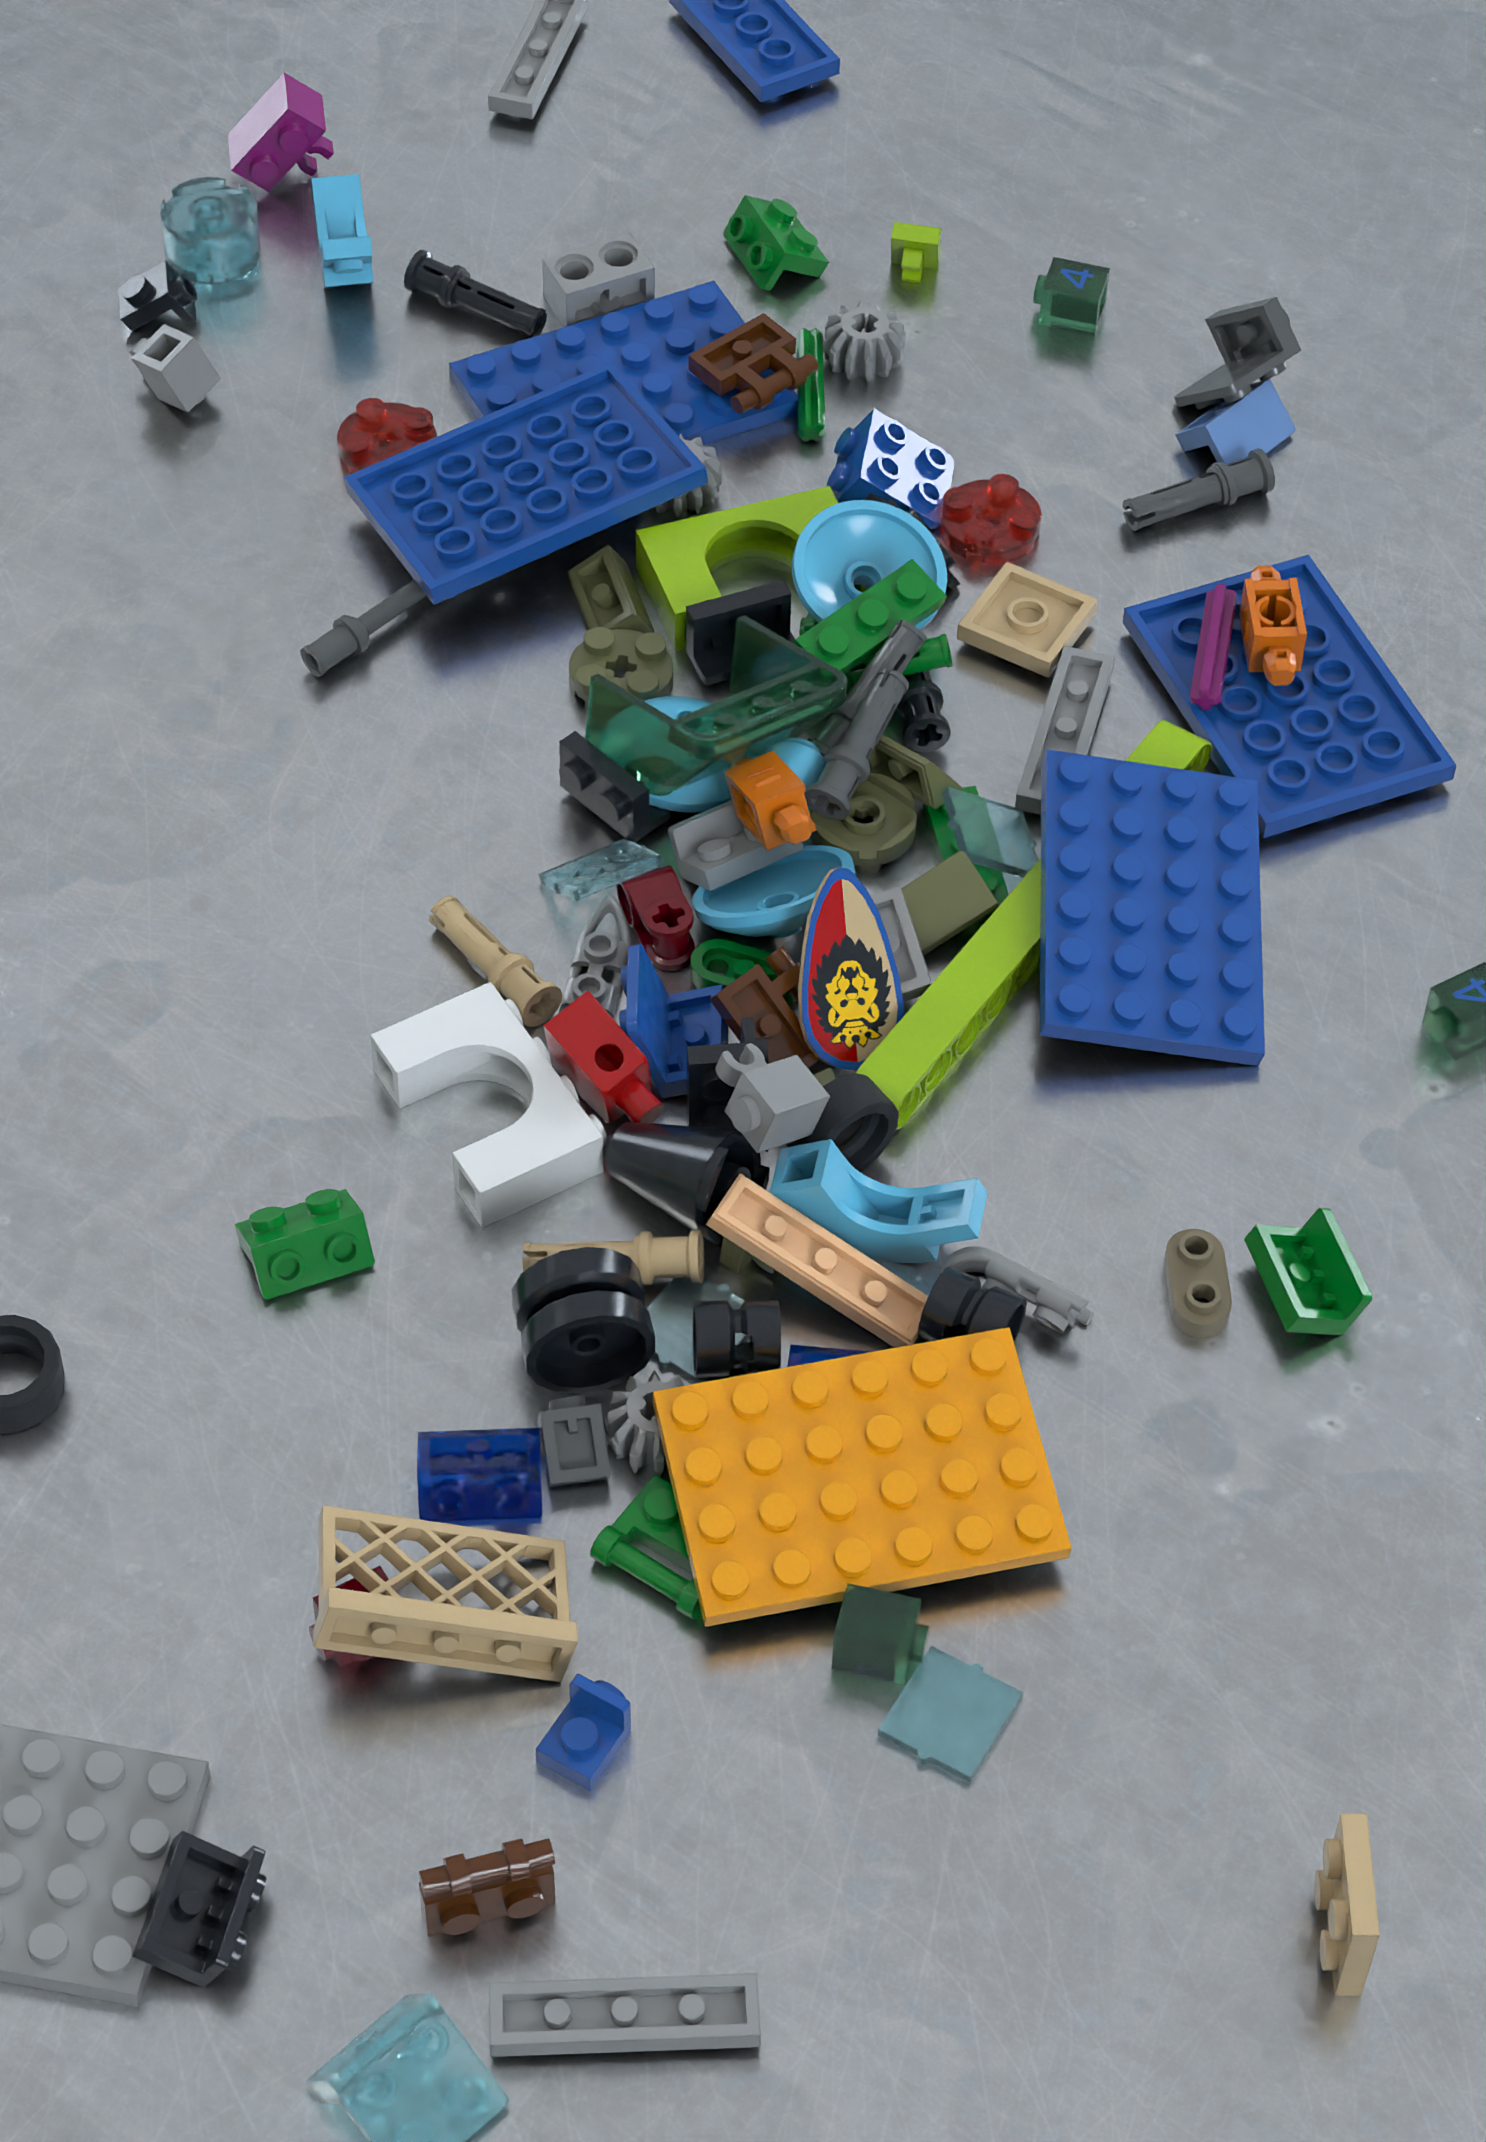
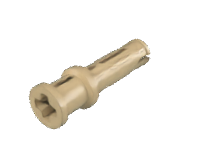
[429,896,563,1027]
[522,1230,704,1285]

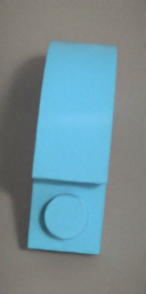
[311,174,374,288]
[770,1139,988,1263]

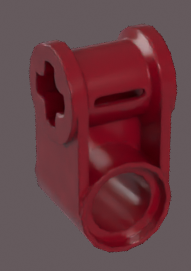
[616,865,695,971]

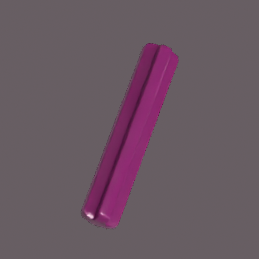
[1190,584,1237,711]

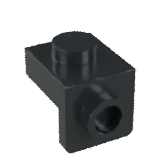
[118,260,198,331]

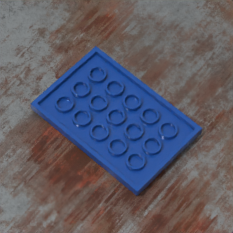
[449,281,798,445]
[343,361,708,605]
[1122,554,1456,838]
[1040,749,1265,1066]

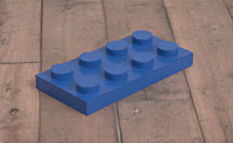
[669,0,840,102]

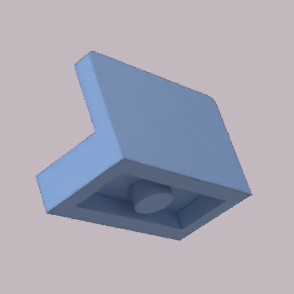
[1175,378,1295,464]

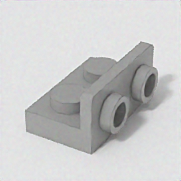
[668,800,804,891]

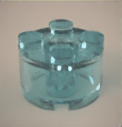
[160,177,261,290]

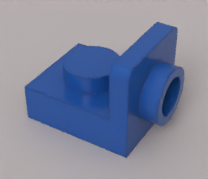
[535,1674,631,1791]

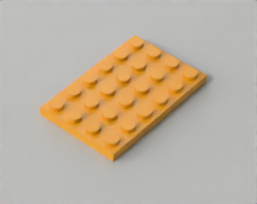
[652,1327,1072,1627]

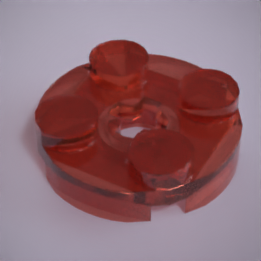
[337,398,437,474]
[940,474,1042,565]

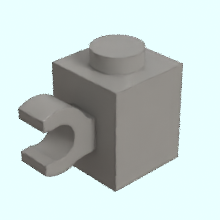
[129,324,221,413]
[715,1043,830,1153]

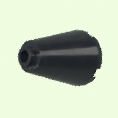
[603,1122,770,1245]

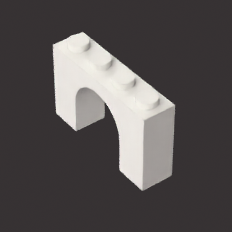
[370,982,607,1228]

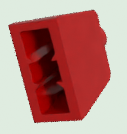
[543,990,664,1123]

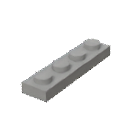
[488,0,587,119]
[1015,646,1115,814]
[489,1973,761,2057]

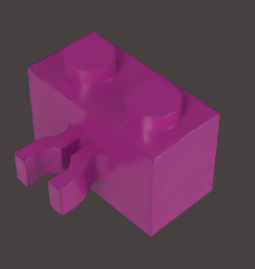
[228,73,334,192]

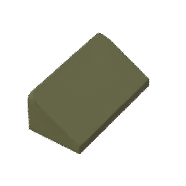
[567,545,655,633]
[868,734,963,809]
[901,851,999,955]

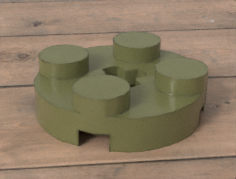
[569,627,673,719]
[810,773,917,874]

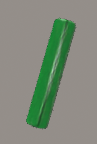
[796,328,825,442]

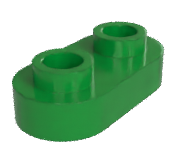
[691,939,795,1006]

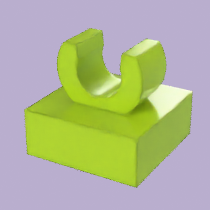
[891,222,941,283]

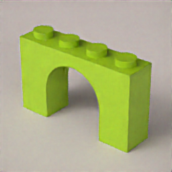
[636,486,867,651]

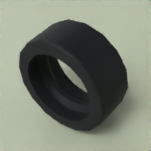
[786,1073,899,1172]
[0,1315,64,1434]

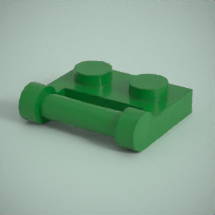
[590,1474,702,1620]

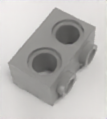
[542,233,655,327]

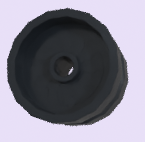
[512,1247,655,1394]

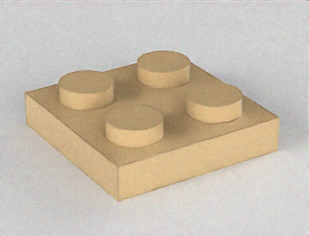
[957,562,1098,678]
[1314,1813,1380,1996]

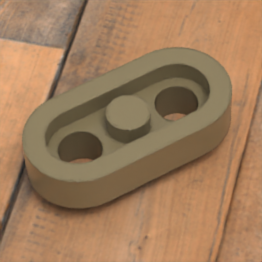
[1164,1229,1232,1338]

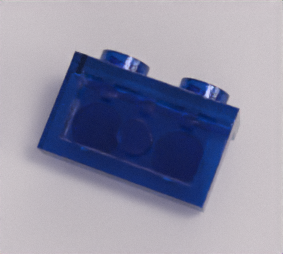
[417,1428,542,1522]

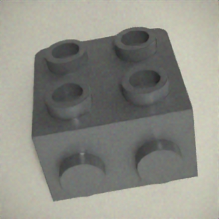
[1174,297,1301,409]

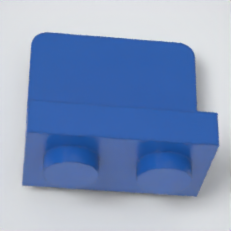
[827,409,954,529]
[619,944,728,1098]

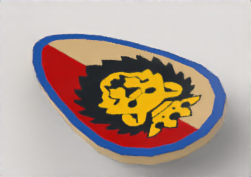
[798,867,904,1070]

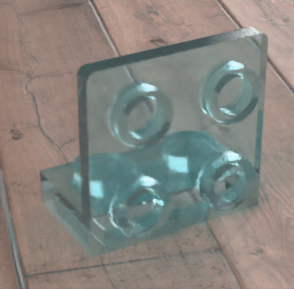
[304,1993,509,2142]

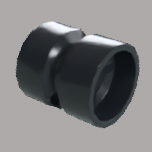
[918,1267,1027,1343]
[693,1300,781,1378]

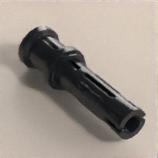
[404,250,547,338]
[897,671,951,752]

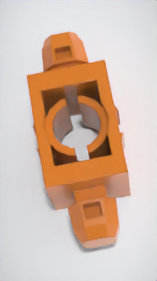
[1239,565,1307,686]
[724,751,817,851]

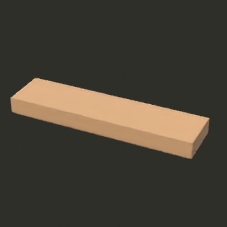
[706,1174,928,1348]

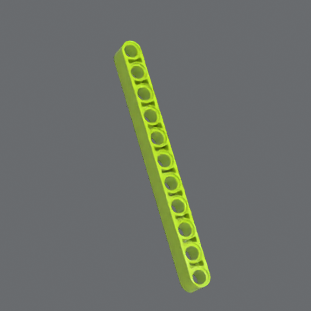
[856,719,1212,1130]

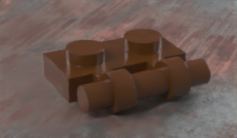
[689,313,819,415]
[709,946,819,1068]
[419,1838,555,1936]

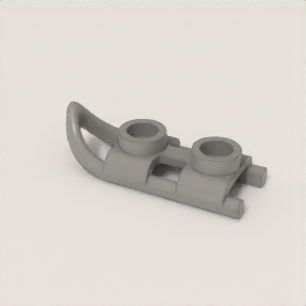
[559,895,631,1018]
[939,1246,1094,1333]

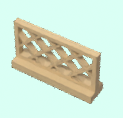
[313,1505,578,1682]

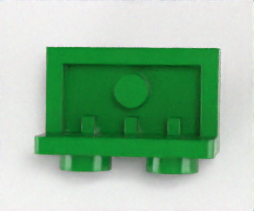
[723,195,829,291]
[235,1189,375,1299]
[1244,1208,1372,1335]

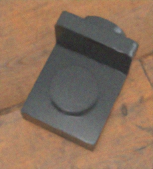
[537,1396,611,1487]

